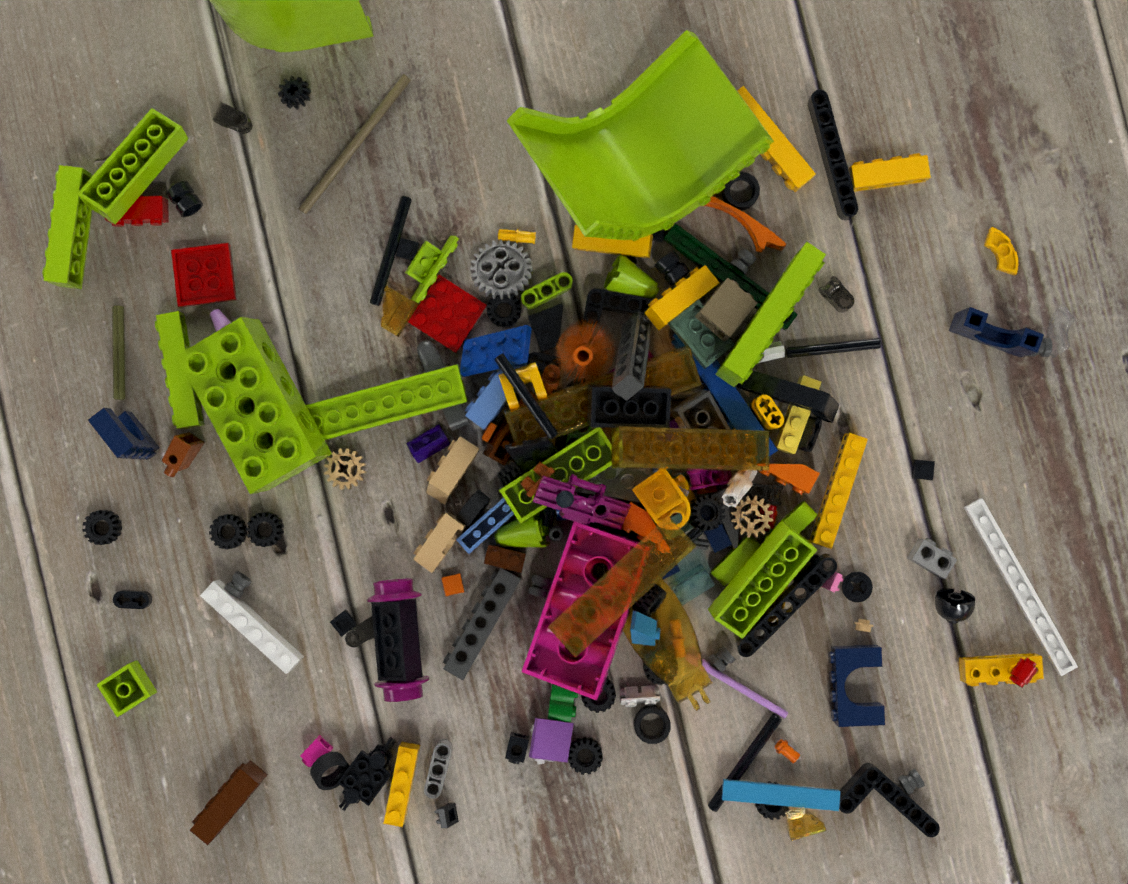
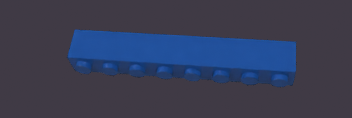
[671,334,778,464]

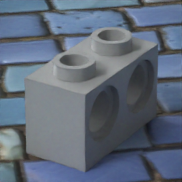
[907,538,957,579]

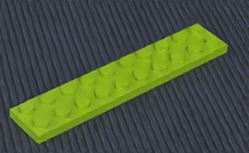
[306,364,468,440]

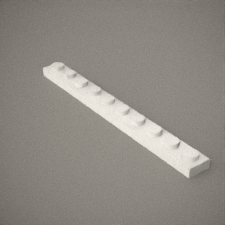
[964,498,1078,676]

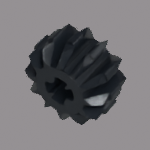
[278,76,311,110]

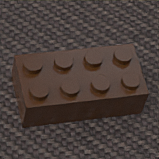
[190,760,268,846]

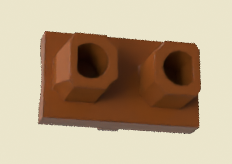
[541,364,561,398]
[521,462,555,498]

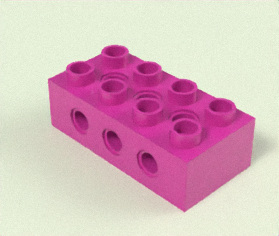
[521,521,652,700]

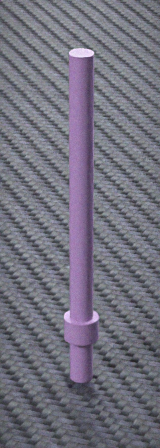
[685,653,788,719]

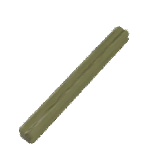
[112,305,125,400]

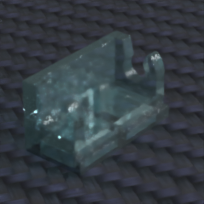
[668,564,715,606]

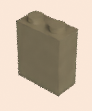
[695,278,757,341]

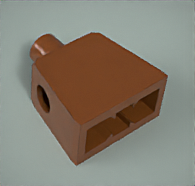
[162,432,205,477]

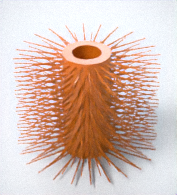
[555,318,617,384]

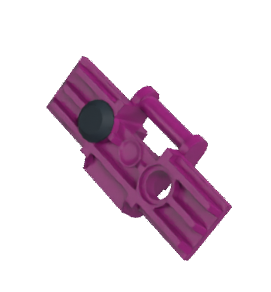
[533,474,631,530]

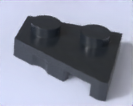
[528,303,563,352]
[505,436,558,473]

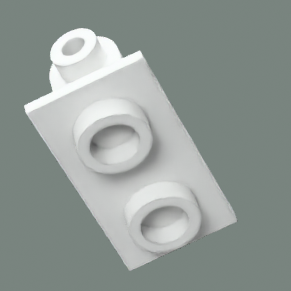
[620,685,660,707]

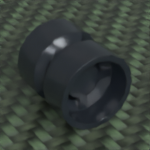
[166,181,203,218]
[654,250,690,286]

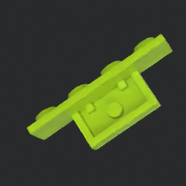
[405,235,459,303]

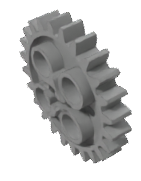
[470,240,533,300]

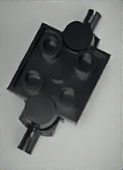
[337,737,396,811]

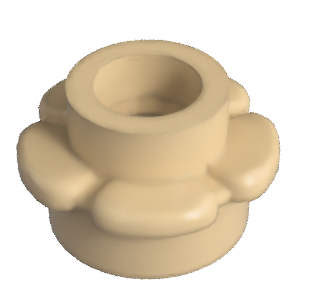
[854,619,873,632]

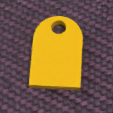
[632,467,691,531]

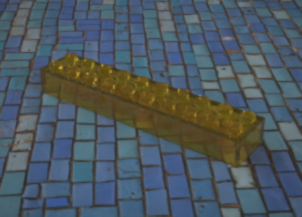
[503,346,702,446]

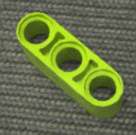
[521,272,573,309]
[764,501,818,540]
[710,535,761,586]

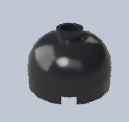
[935,588,975,624]

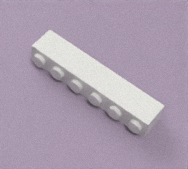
[200,579,304,674]

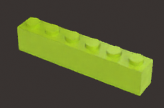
[155,311,205,429]

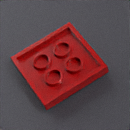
[171,243,237,307]
[408,275,487,354]

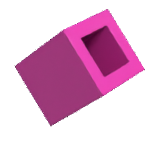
[300,735,333,767]

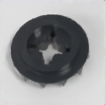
[841,572,873,602]

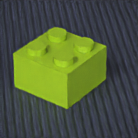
[96,660,157,717]

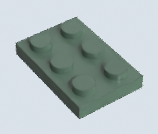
[668,299,735,369]

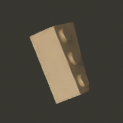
[426,437,479,505]
[413,512,467,573]

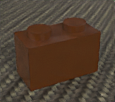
[484,544,526,573]

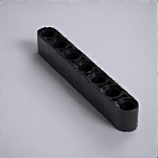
[808,89,858,221]
[736,553,837,657]

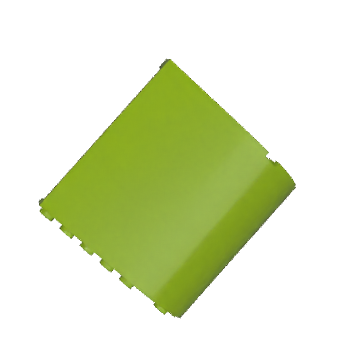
[209,0,374,52]
[506,30,774,241]

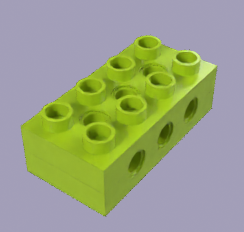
[176,317,332,494]

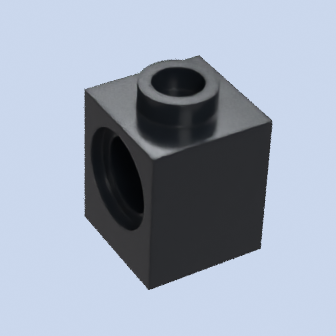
[505,732,530,764]

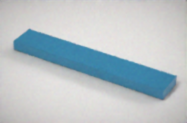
[721,779,840,811]

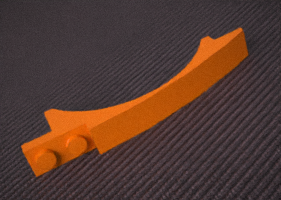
[704,196,786,253]

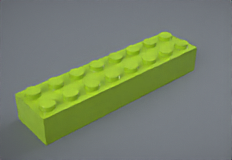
[715,242,826,387]

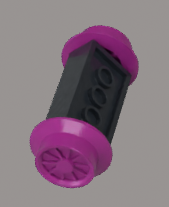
[367,578,429,702]

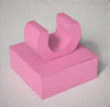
[821,572,844,593]

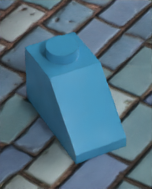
[630,611,661,646]

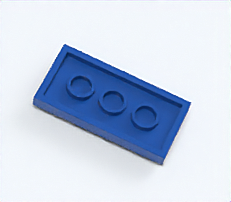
[460,325,532,377]

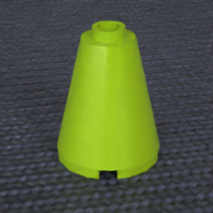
[604,254,659,299]
[494,510,550,548]

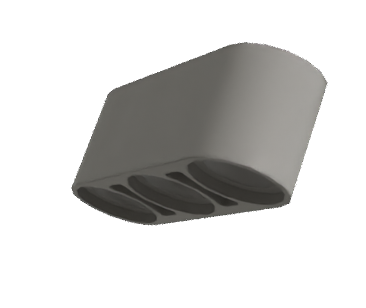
[424,739,453,799]

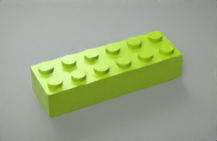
[77,108,189,225]
[42,165,93,289]
[499,427,621,524]
[708,520,817,639]

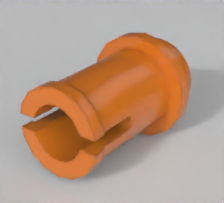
[775,739,800,763]

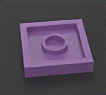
[529,718,574,762]

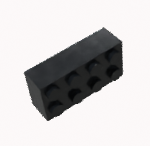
[587,384,671,429]

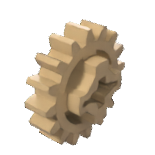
[324,448,366,490]
[731,496,773,538]

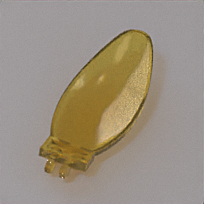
[602,563,713,711]

